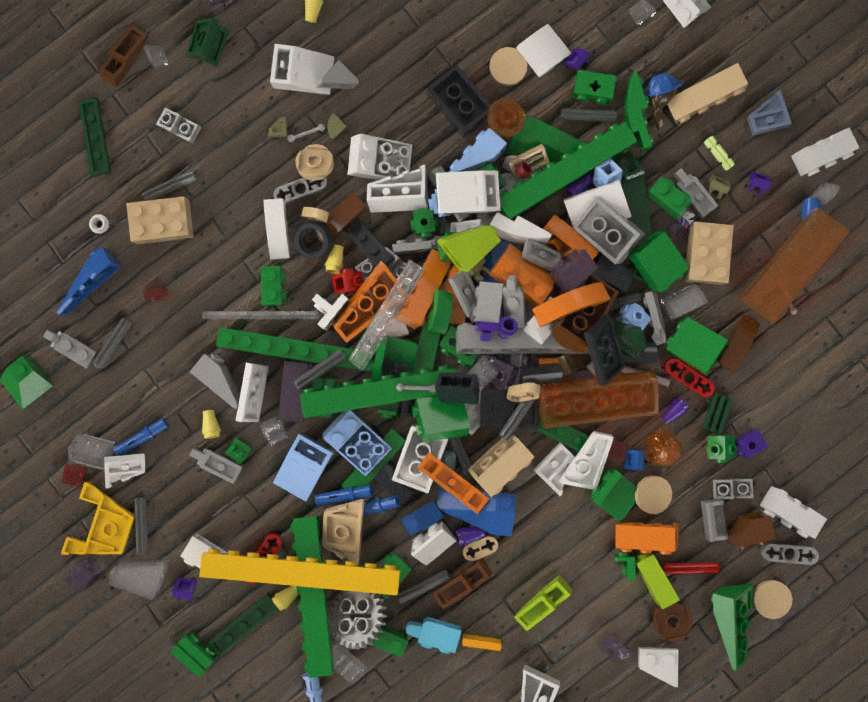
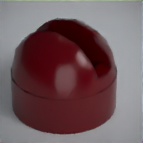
[515,161,532,179]

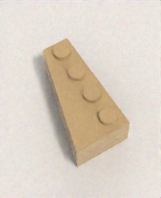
[667,63,748,124]

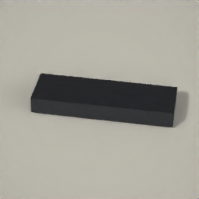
[344,218,394,267]

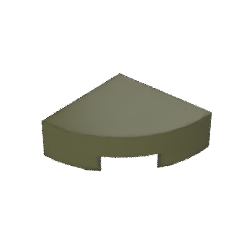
[327,113,347,140]
[268,117,288,138]

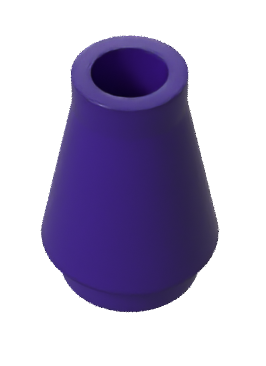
[565,174,593,197]
[498,317,518,339]
[661,397,689,425]
[455,527,485,547]

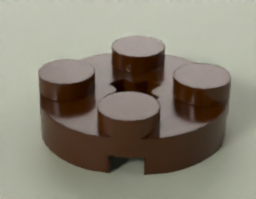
[652,602,693,642]

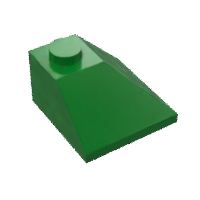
[0,356,54,410]

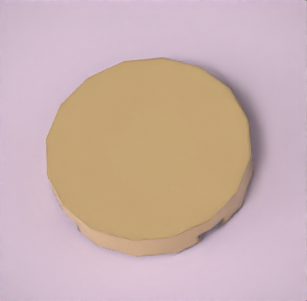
[489,47,527,86]
[295,144,334,181]
[635,475,672,514]
[753,580,793,619]

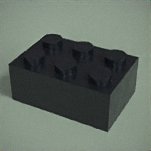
[427,64,494,138]

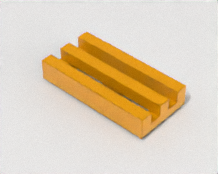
[462,634,502,651]

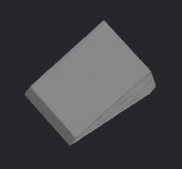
[316,60,359,89]

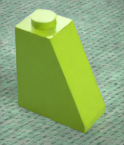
[437,225,501,272]
[635,553,680,609]

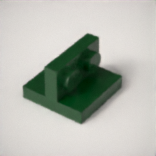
[185,18,230,67]

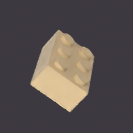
[126,197,194,244]
[685,222,733,285]
[468,434,534,497]

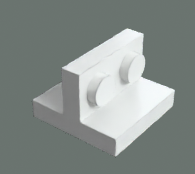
[663,0,711,28]
[312,294,349,331]

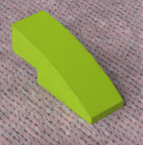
[514,575,572,631]

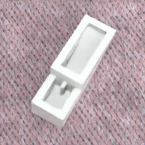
[264,199,290,260]
[489,212,552,245]

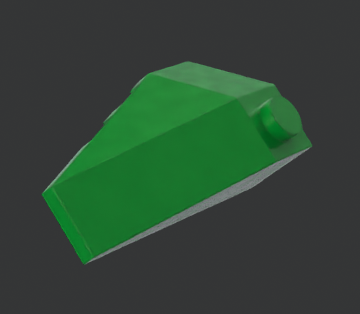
[506,113,584,162]
[711,584,753,671]

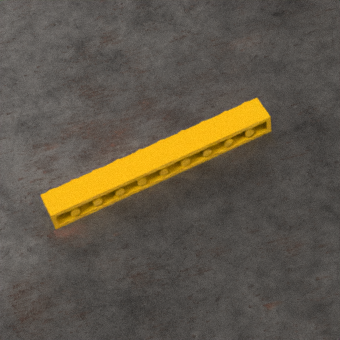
[199,549,400,595]

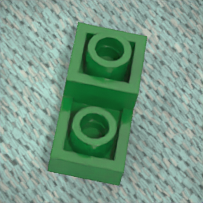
[428,290,454,335]

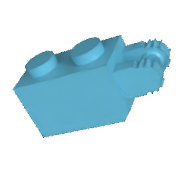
[405,617,462,654]

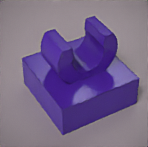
[564,48,590,71]
[748,171,772,195]
[475,321,498,341]
[172,578,197,602]

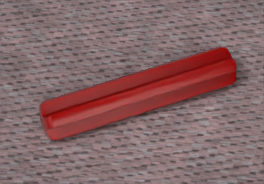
[662,562,720,575]

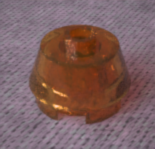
[487,98,525,137]
[644,429,682,466]

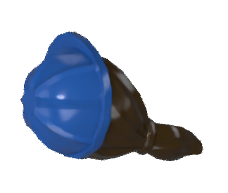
[647,73,684,130]

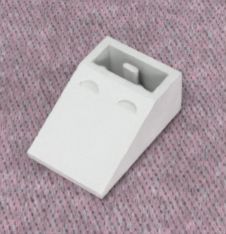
[270,44,335,95]
[347,134,412,180]
[436,171,500,213]
[411,520,457,566]

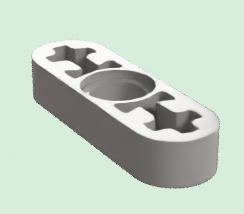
[274,177,328,204]
[760,543,819,565]

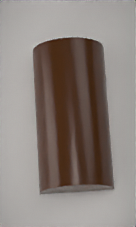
[553,270,619,352]

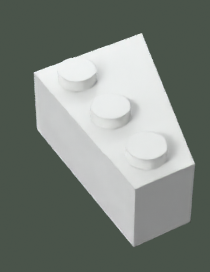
[791,128,859,176]
[367,165,428,213]
[760,486,827,539]
[521,665,560,702]

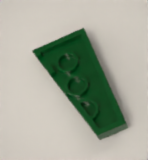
[621,176,652,251]

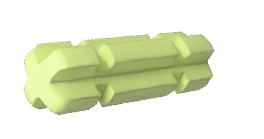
[704,136,735,170]

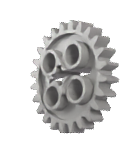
[329,590,387,650]

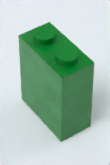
[628,231,689,292]
[665,317,728,376]
[412,396,471,442]

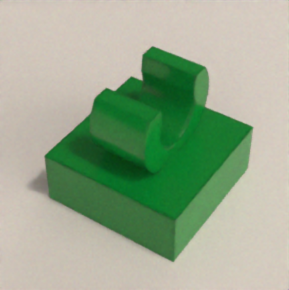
[225,437,253,464]

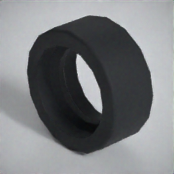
[295,221,333,259]

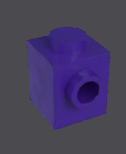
[735,429,768,458]

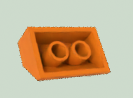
[543,215,599,283]
[488,243,556,308]

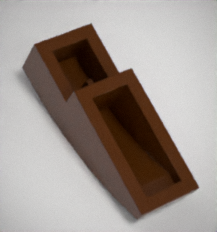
[99,25,148,87]
[312,192,367,245]
[716,314,760,372]
[432,558,493,609]

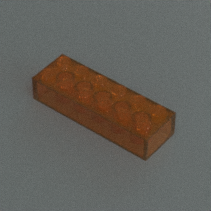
[739,207,850,325]
[538,370,659,429]

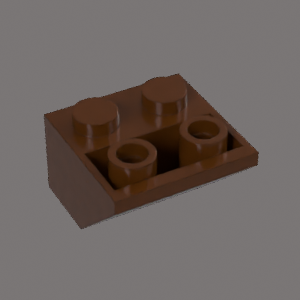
[726,511,776,549]

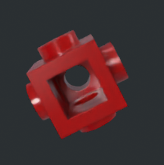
[332,268,364,297]

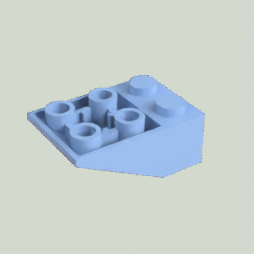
[449,128,507,172]
[322,410,392,477]
[273,433,335,501]

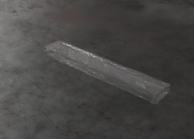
[348,259,425,371]
[202,311,320,320]

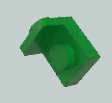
[377,402,399,419]
[613,551,636,581]

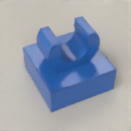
[624,449,647,470]

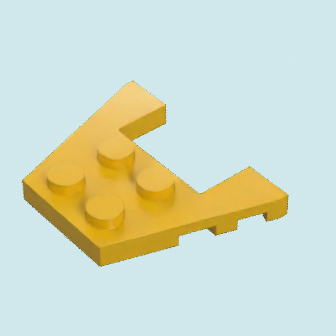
[61,482,135,555]

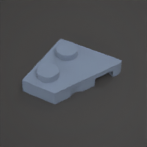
[747,90,792,135]

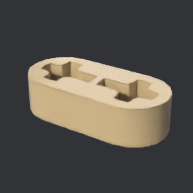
[301,207,329,223]
[507,383,541,402]
[463,535,498,561]

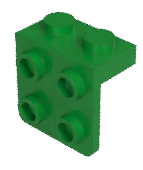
[370,335,418,380]
[589,468,638,521]

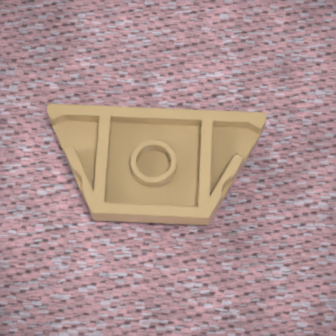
[322,499,364,566]

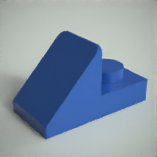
[401,500,444,536]

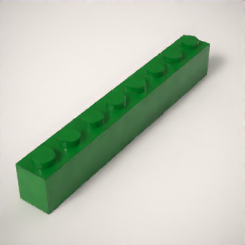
[499,121,637,220]
[216,327,373,372]
[299,365,456,418]
[291,516,334,678]

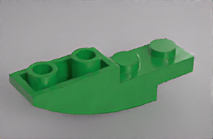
[624,71,653,152]

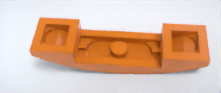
[532,282,610,328]
[417,452,489,514]

